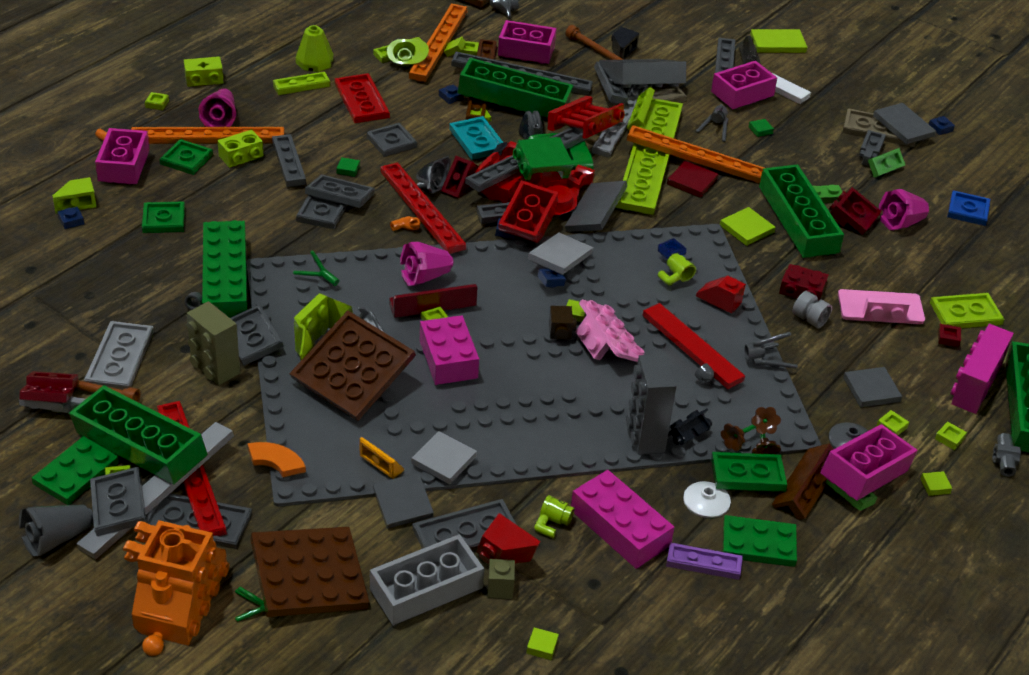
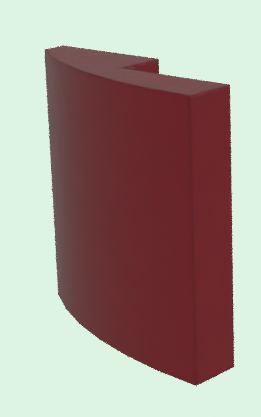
[19,371,79,403]

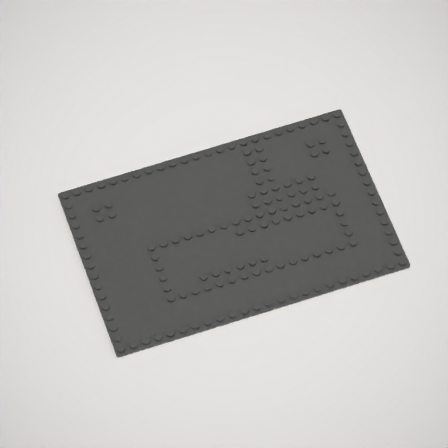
[246,224,821,507]

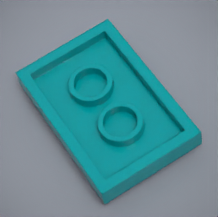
[449,116,503,160]

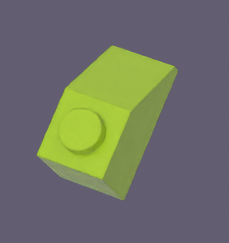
[52,177,96,214]

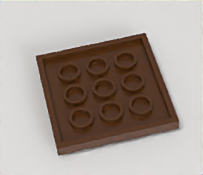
[289,310,416,421]
[251,527,370,617]

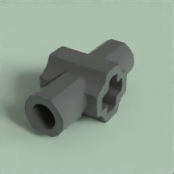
[992,433,1021,477]

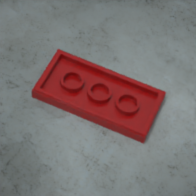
[334,73,390,123]

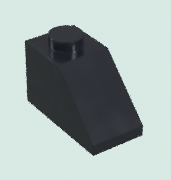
[611,27,639,60]

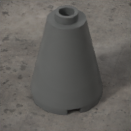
[19,505,94,556]

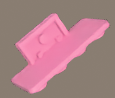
[838,289,925,324]
[575,299,644,362]

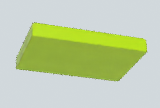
[750,29,807,53]
[930,293,1005,328]

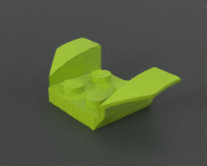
[294,293,353,360]

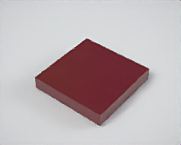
[667,161,718,198]

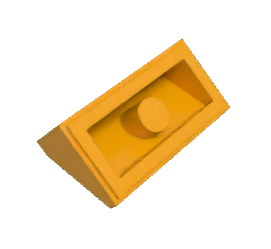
[359,437,404,479]

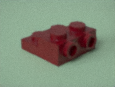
[829,187,882,235]
[779,264,829,301]

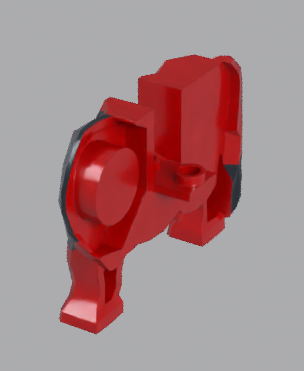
[475,141,595,218]

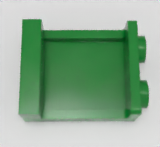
[513,137,574,181]

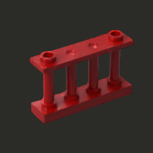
[547,96,625,139]

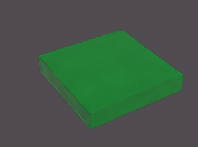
[159,139,214,175]
[142,202,185,233]

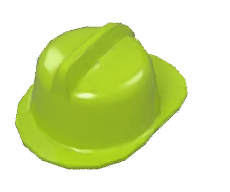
[387,39,429,67]

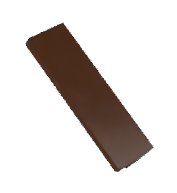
[772,443,834,520]

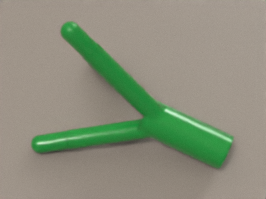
[293,250,340,286]
[235,587,265,622]

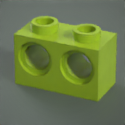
[217,130,264,168]

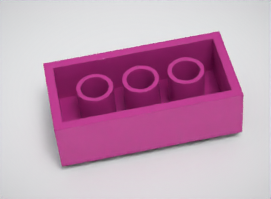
[950,324,1014,414]
[820,424,918,501]
[571,470,674,569]

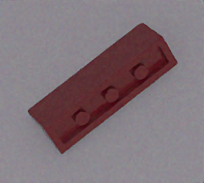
[389,284,478,318]

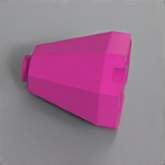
[879,189,929,230]
[400,242,454,286]

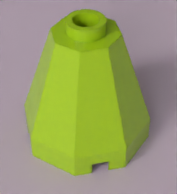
[296,25,333,72]

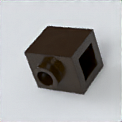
[549,306,577,339]

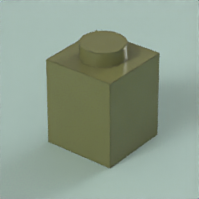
[487,559,515,599]

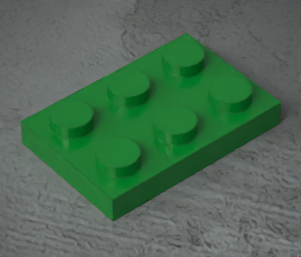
[32,436,120,505]
[711,452,787,492]
[722,515,797,567]

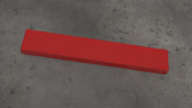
[643,303,745,389]

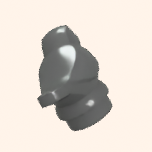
[490,0,519,19]

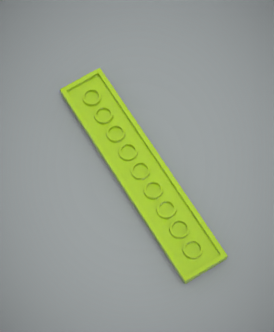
[616,98,683,215]

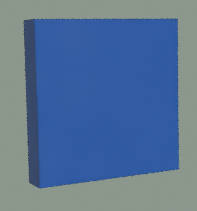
[947,191,991,226]

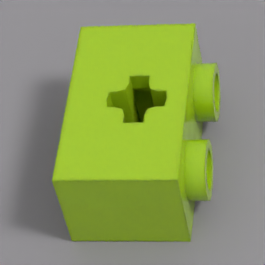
[184,57,224,87]

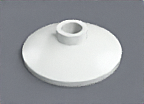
[683,481,731,518]

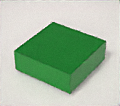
[748,119,774,137]
[336,157,360,177]

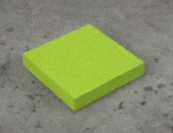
[720,207,776,246]

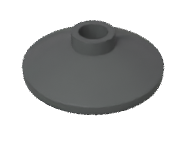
[829,422,868,449]

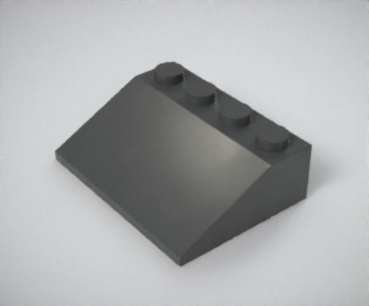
[599,59,686,88]

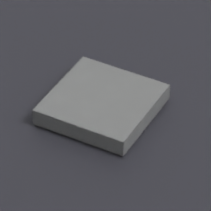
[411,431,477,484]

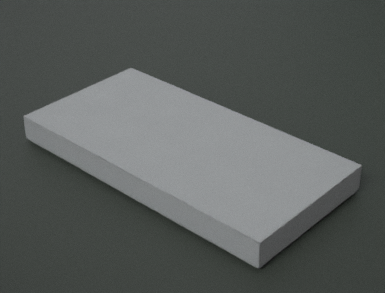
[84,321,154,390]

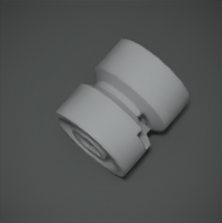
[792,291,832,328]

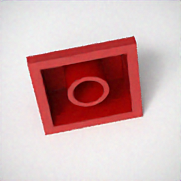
[476,513,541,564]

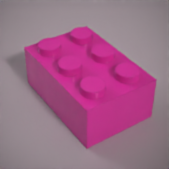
[498,20,557,64]
[711,60,777,109]
[95,128,150,184]
[420,315,479,385]

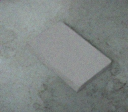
[528,233,594,275]

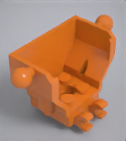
[123,520,230,656]

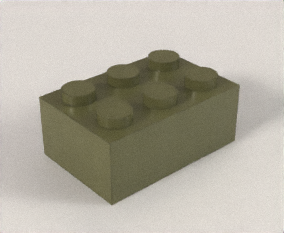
[186,301,240,385]

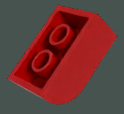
[498,180,558,243]

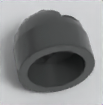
[184,292,202,310]
[695,363,714,383]

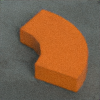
[248,442,306,477]

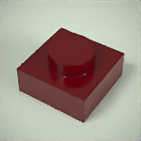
[938,324,961,347]

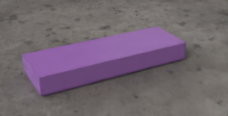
[666,543,743,580]

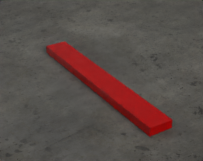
[381,162,466,254]
[157,401,227,536]

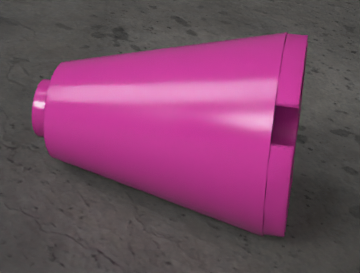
[199,89,236,127]

